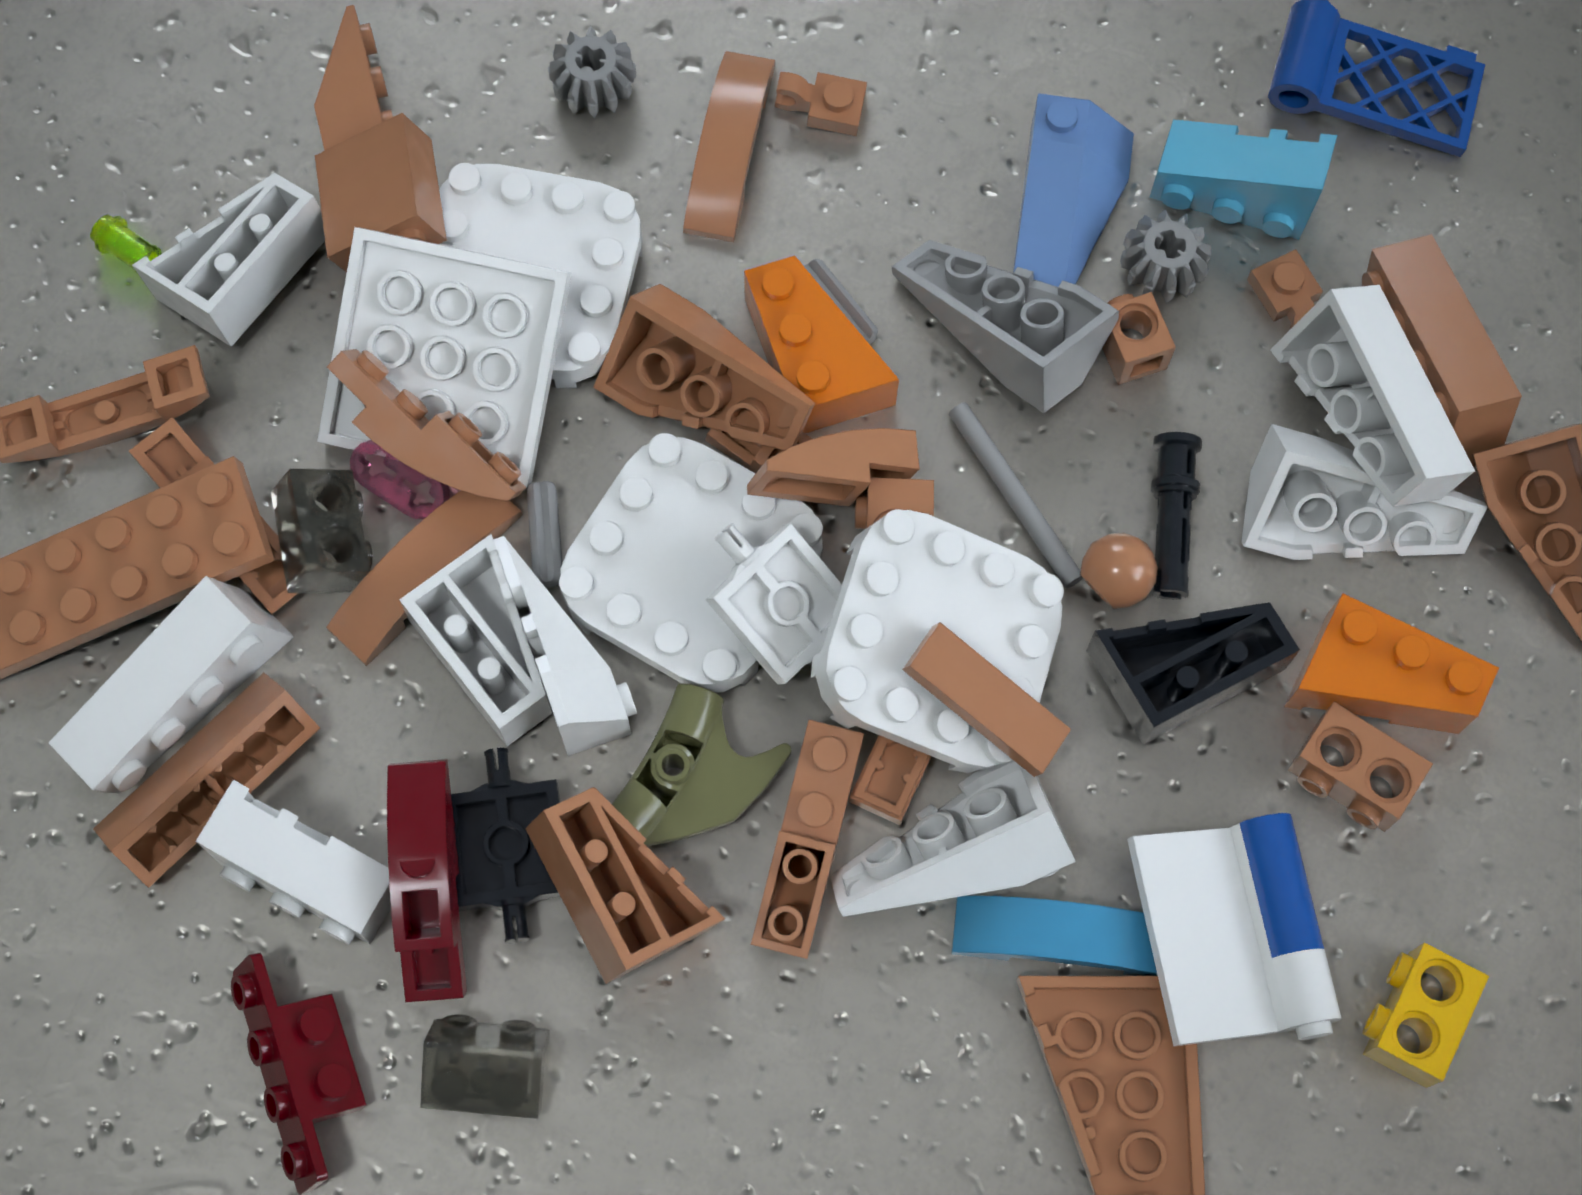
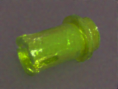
[90,214,162,274]

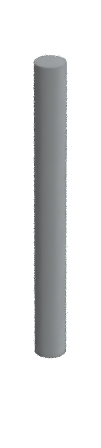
[949,402,1083,589]

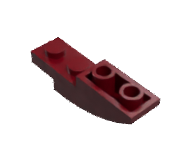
[387,759,467,1003]

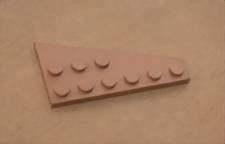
[1016,976,1205,1195]

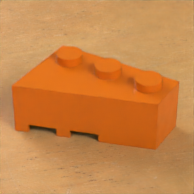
[744,255,899,434]
[1284,593,1499,734]

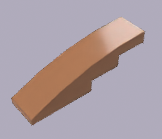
[129,417,315,615]

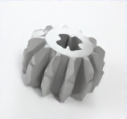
[548,25,636,118]
[1120,209,1212,304]

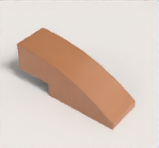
[747,428,920,506]

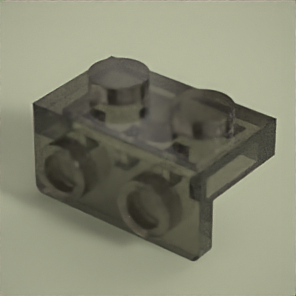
[420,1014,550,1119]

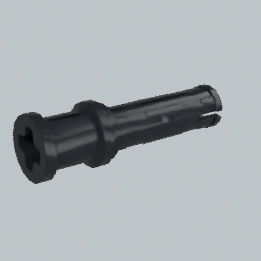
[1151,432,1202,600]

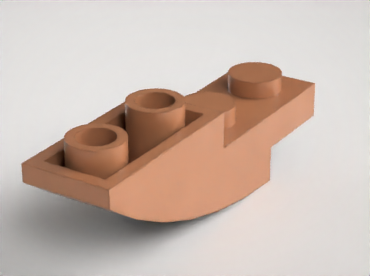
[327,349,526,501]
[751,720,864,959]

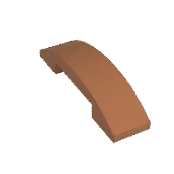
[683,51,775,242]
[0,345,210,463]
[326,490,523,666]

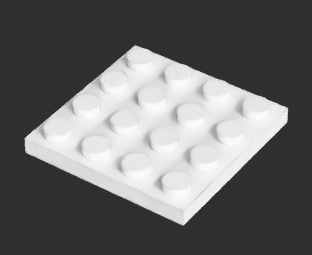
[317,227,572,488]

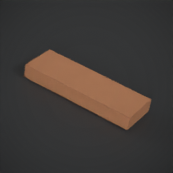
[902,622,1071,777]

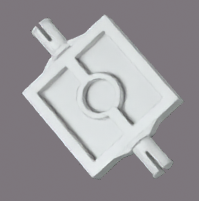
[706,523,842,685]

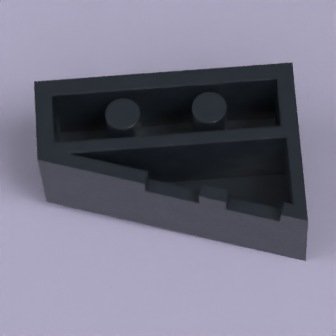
[1086,602,1300,745]

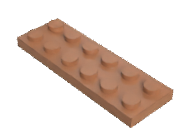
[0,456,275,680]

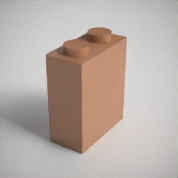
[315,113,447,273]

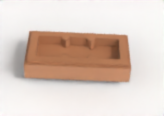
[849,735,932,825]

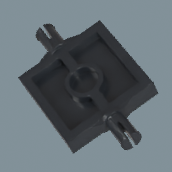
[451,748,560,944]

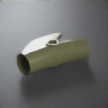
[612,684,791,847]

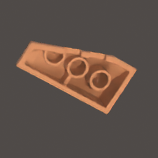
[593,284,815,450]
[1472,423,1582,642]

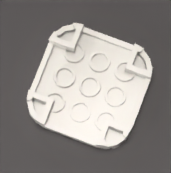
[439,163,642,388]
[559,433,823,692]
[811,509,1064,773]

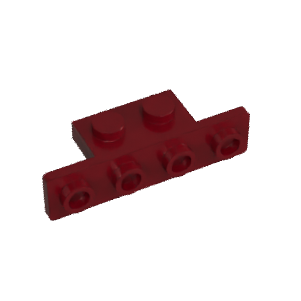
[231,953,367,1195]

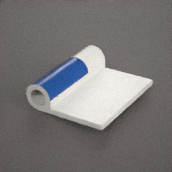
[1127,813,1342,1046]

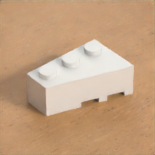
[196,780,391,945]

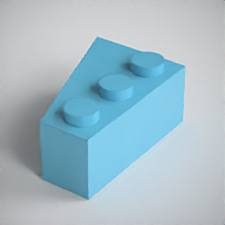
[1149,119,1338,240]

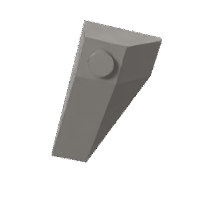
[892,240,1119,413]

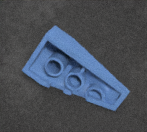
[1013,93,1134,287]

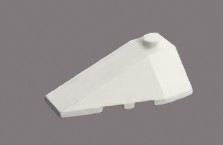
[1241,424,1487,560]
[493,536,637,756]
[830,760,1076,917]

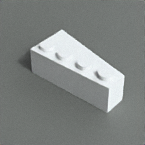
[1270,285,1475,507]
[49,576,294,794]

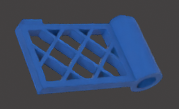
[1268,0,1486,157]

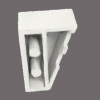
[132,173,325,347]
[399,534,552,746]

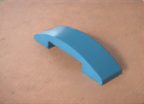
[951,896,1158,976]

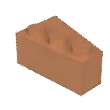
[526,787,725,984]

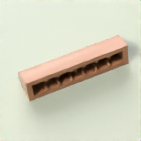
[93,672,320,888]

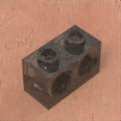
[271,469,373,593]

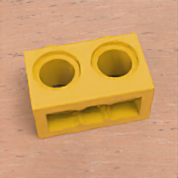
[1362,942,1489,1088]

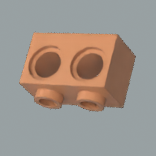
[1288,702,1433,832]

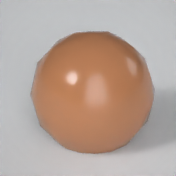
[1080,532,1158,609]

